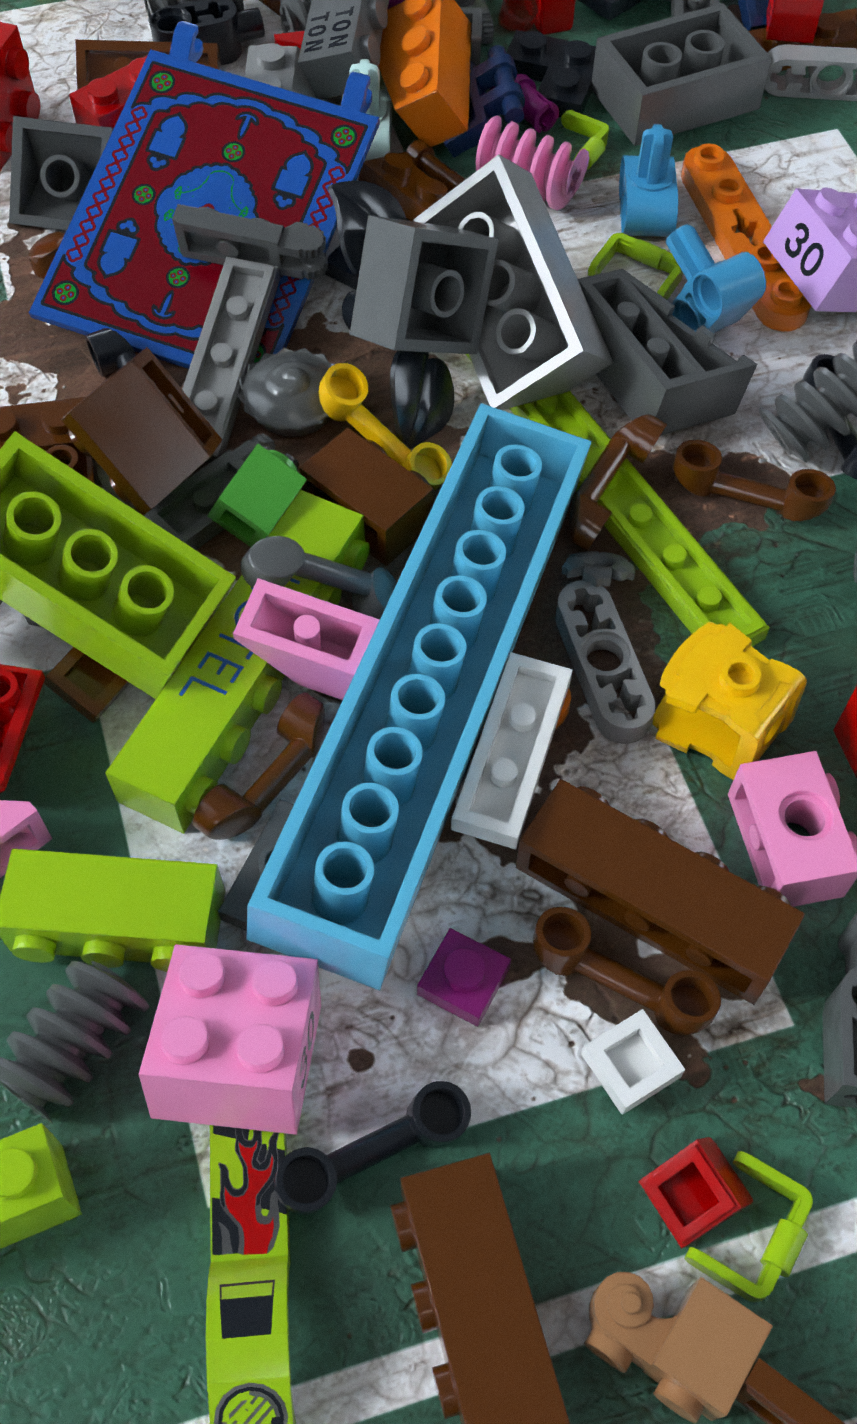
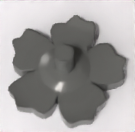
[561,551,636,587]

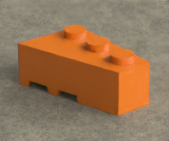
[378,0,471,147]

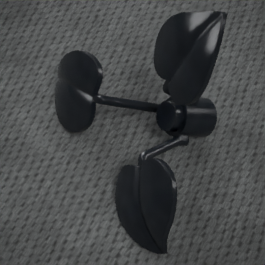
[327,181,455,449]

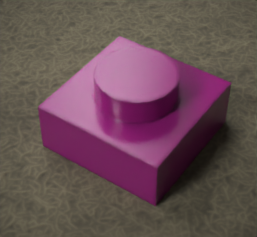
[417,928,511,1027]

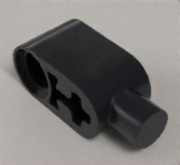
[149,0,265,66]

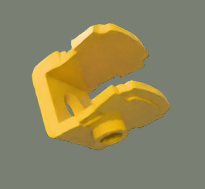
[652,622,807,780]

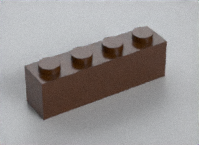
[515,778,805,1005]
[390,1152,570,1424]

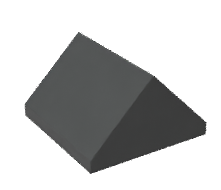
[9,116,114,231]

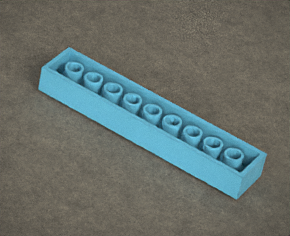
[246,403,592,991]

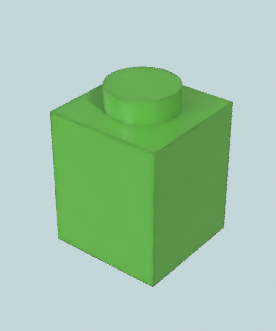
[207,444,307,547]

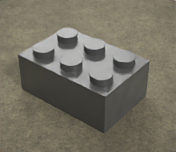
[591,3,772,146]

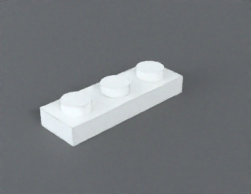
[451,652,573,850]

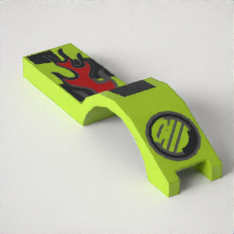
[206,1125,296,1424]

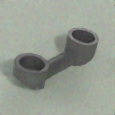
[240,536,397,619]

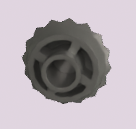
[238,348,335,437]

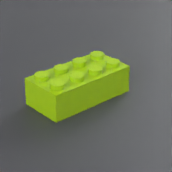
[0,431,237,699]

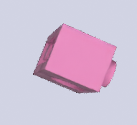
[728,751,857,907]

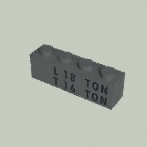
[298,0,389,99]

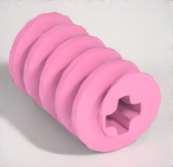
[476,115,589,211]

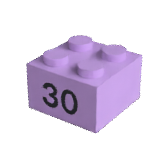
[763,187,857,312]

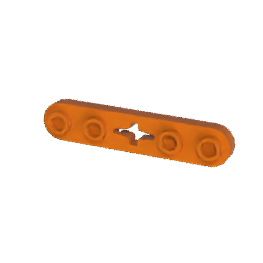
[681,143,811,332]

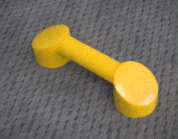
[318,363,452,491]

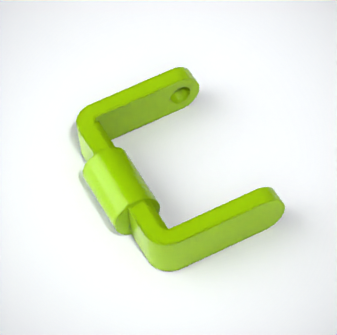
[561,110,609,170]
[588,233,683,300]
[684,1151,813,1303]

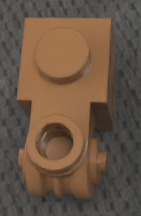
[584,1272,773,1424]

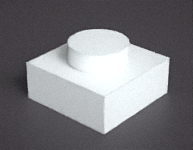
[581,1009,685,1115]

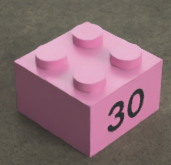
[139,944,321,1135]

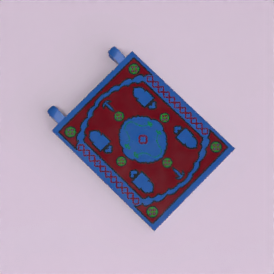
[29,21,380,369]

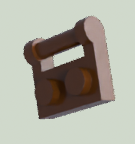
[358,140,466,221]

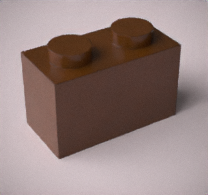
[299,427,434,566]

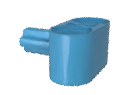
[619,124,678,237]
[666,224,766,333]

